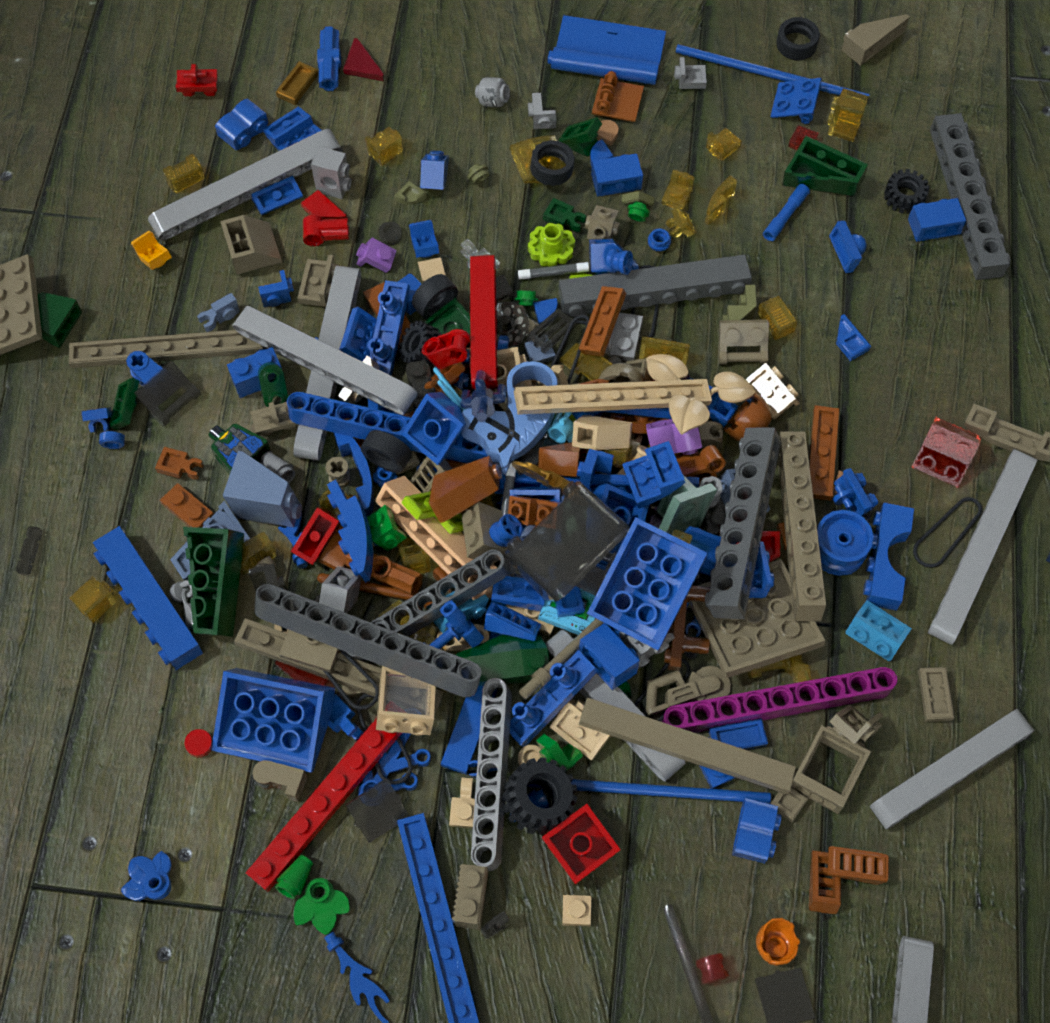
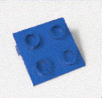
[770,78,822,124]

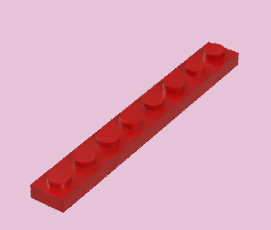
[246,701,405,892]

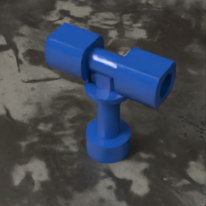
[424,600,484,649]

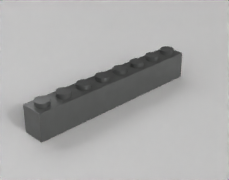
[558,255,752,317]

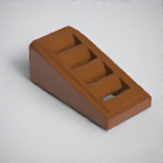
[828,846,889,885]
[809,850,841,914]

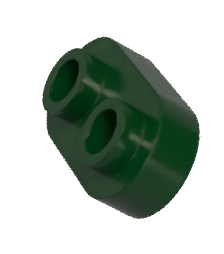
[258,362,288,407]

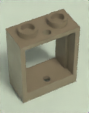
[791,725,871,814]

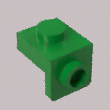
[367,505,407,551]
[536,734,583,770]

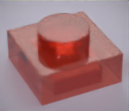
[788,125,819,150]

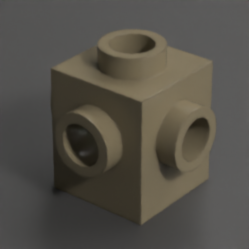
[585,205,620,239]

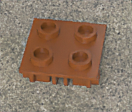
[591,71,644,122]

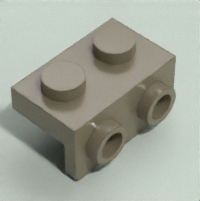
[297,255,338,307]
[829,705,884,744]

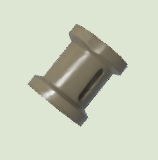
[326,457,350,487]

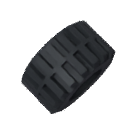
[502,757,577,834]

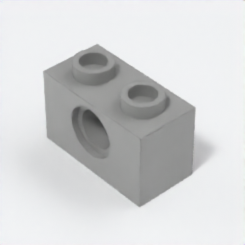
[311,146,352,199]
[319,566,362,613]

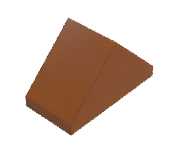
[538,442,582,477]

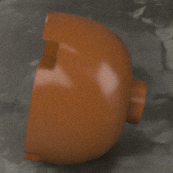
[724,393,772,442]

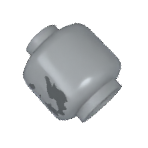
[475,77,510,108]

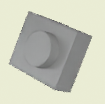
[674,57,707,89]
[528,93,556,129]

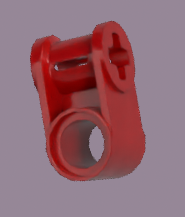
[422,329,470,369]

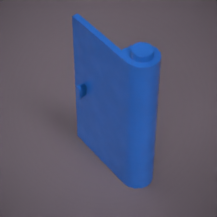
[548,15,666,85]

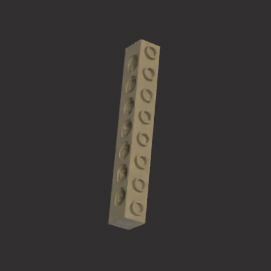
[777,432,826,621]

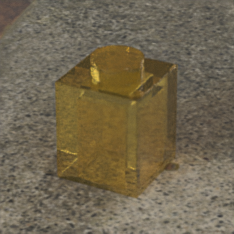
[69,576,116,623]

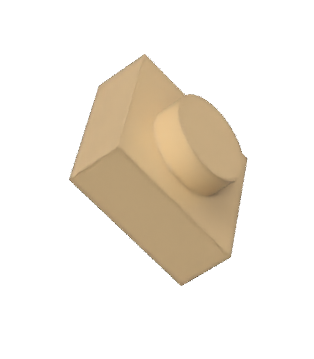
[562,895,591,926]

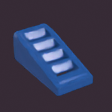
[484,601,541,641]

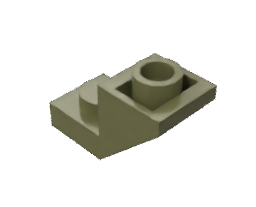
[721,285,757,321]

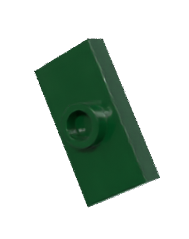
[109,377,139,430]

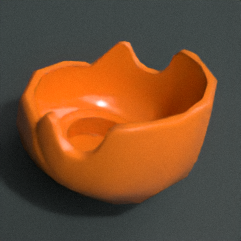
[756,918,800,966]

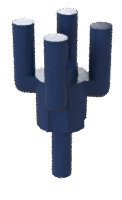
[460,370,507,422]

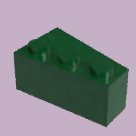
[782,136,868,196]

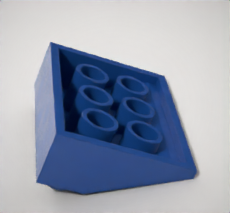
[587,517,708,651]
[211,668,335,772]

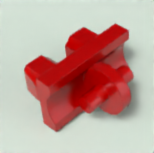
[176,64,218,97]

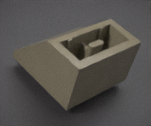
[220,215,282,274]

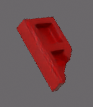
[301,190,347,220]

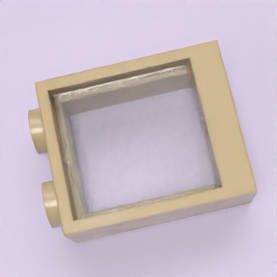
[376,666,436,735]

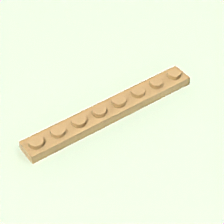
[514,379,712,415]

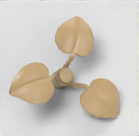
[645,354,755,435]

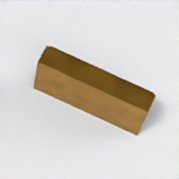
[276,61,319,105]

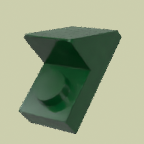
[559,117,602,156]

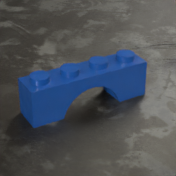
[863,503,914,611]

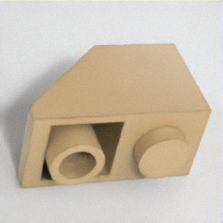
[572,415,632,450]

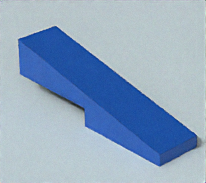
[491,576,551,612]

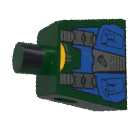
[208,423,271,475]

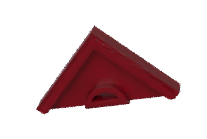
[343,38,384,81]

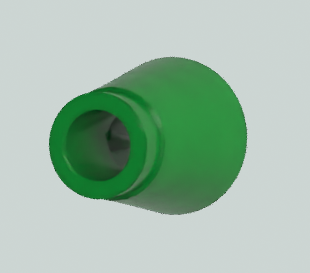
[275,855,314,899]

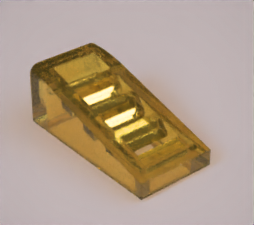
[397,526,431,574]

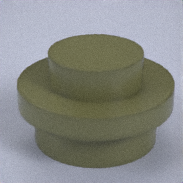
[467,163,489,184]

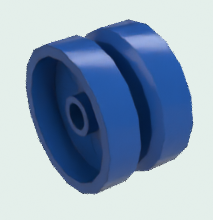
[817,510,874,576]

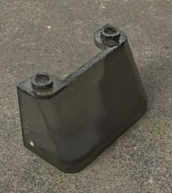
[503,481,630,602]

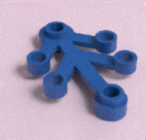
[358,709,431,807]

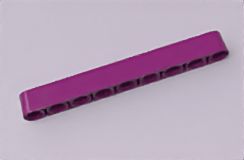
[662,667,897,733]

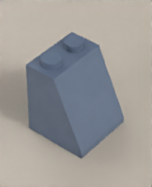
[223,451,302,528]

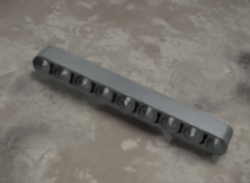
[255,584,482,697]

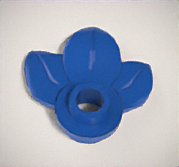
[121,851,172,901]

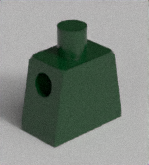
[37,292,82,348]

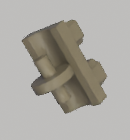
[250,402,299,437]

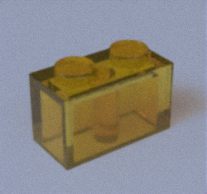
[826,88,869,142]

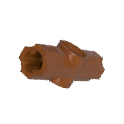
[345,553,423,596]

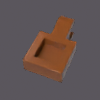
[424,362,466,394]

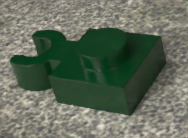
[543,198,587,232]

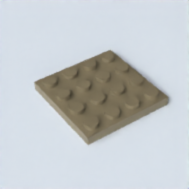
[0,254,42,355]
[689,559,825,678]

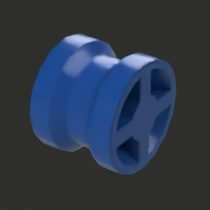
[606,249,633,275]
[489,514,523,547]

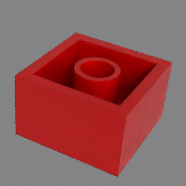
[542,804,621,885]

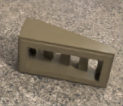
[410,457,452,493]

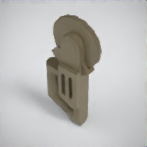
[646,666,731,716]

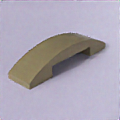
[964,404,1050,462]

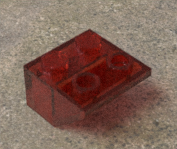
[912,417,982,488]

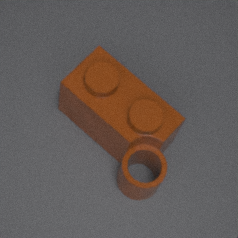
[675,445,726,486]

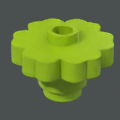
[528,223,575,267]

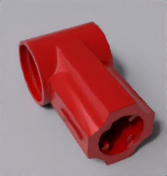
[303,215,349,246]

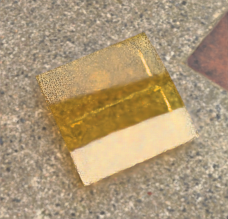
[509,135,566,183]

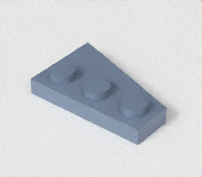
[170,501,252,581]

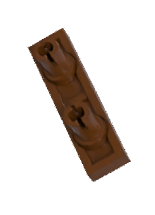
[664,585,710,671]

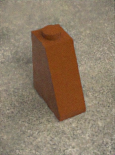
[429,456,502,523]

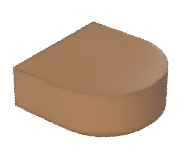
[596,120,619,146]

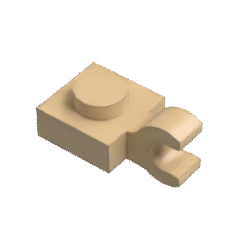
[449,778,475,828]

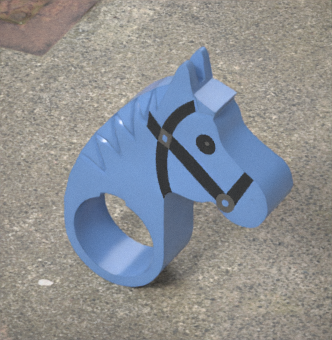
[461,361,557,475]

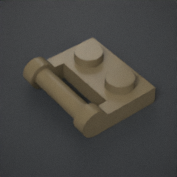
[718,319,769,365]

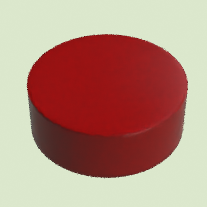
[184,729,213,758]

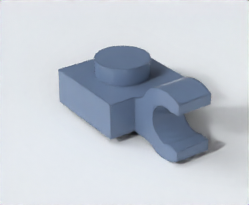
[197,293,240,332]

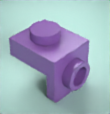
[356,238,396,273]

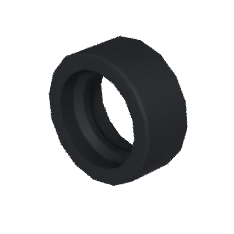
[776,17,820,60]
[530,140,575,186]
[412,274,458,320]
[361,430,412,473]

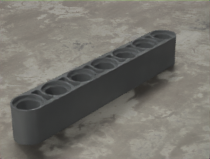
[347,550,510,662]

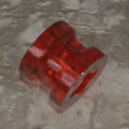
[695,953,730,985]

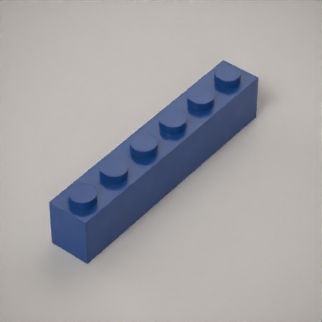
[92,526,203,670]

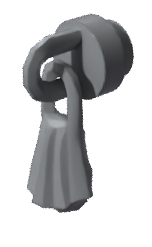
[170,580,193,630]

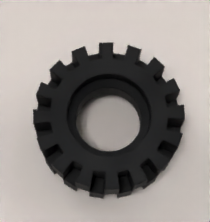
[884,169,929,214]
[399,321,441,369]

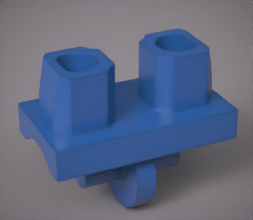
[833,468,878,517]

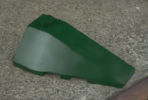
[439,632,549,689]

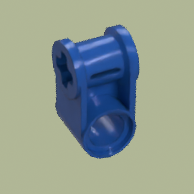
[126,351,173,397]

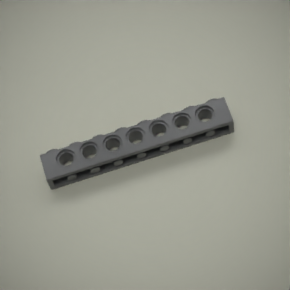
[930,113,1010,280]
[705,428,781,619]

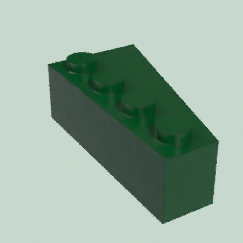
[183,527,245,637]

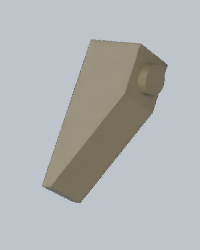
[842,14,910,66]

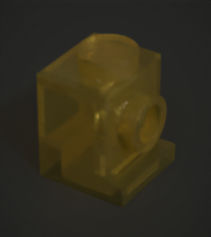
[365,127,402,166]

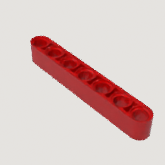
[470,255,498,390]

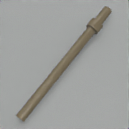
[519,619,604,699]

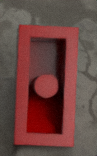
[291,507,341,565]

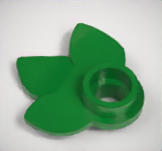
[293,878,350,935]

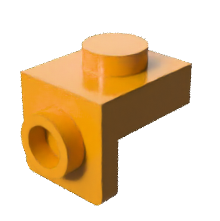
[131,231,172,270]

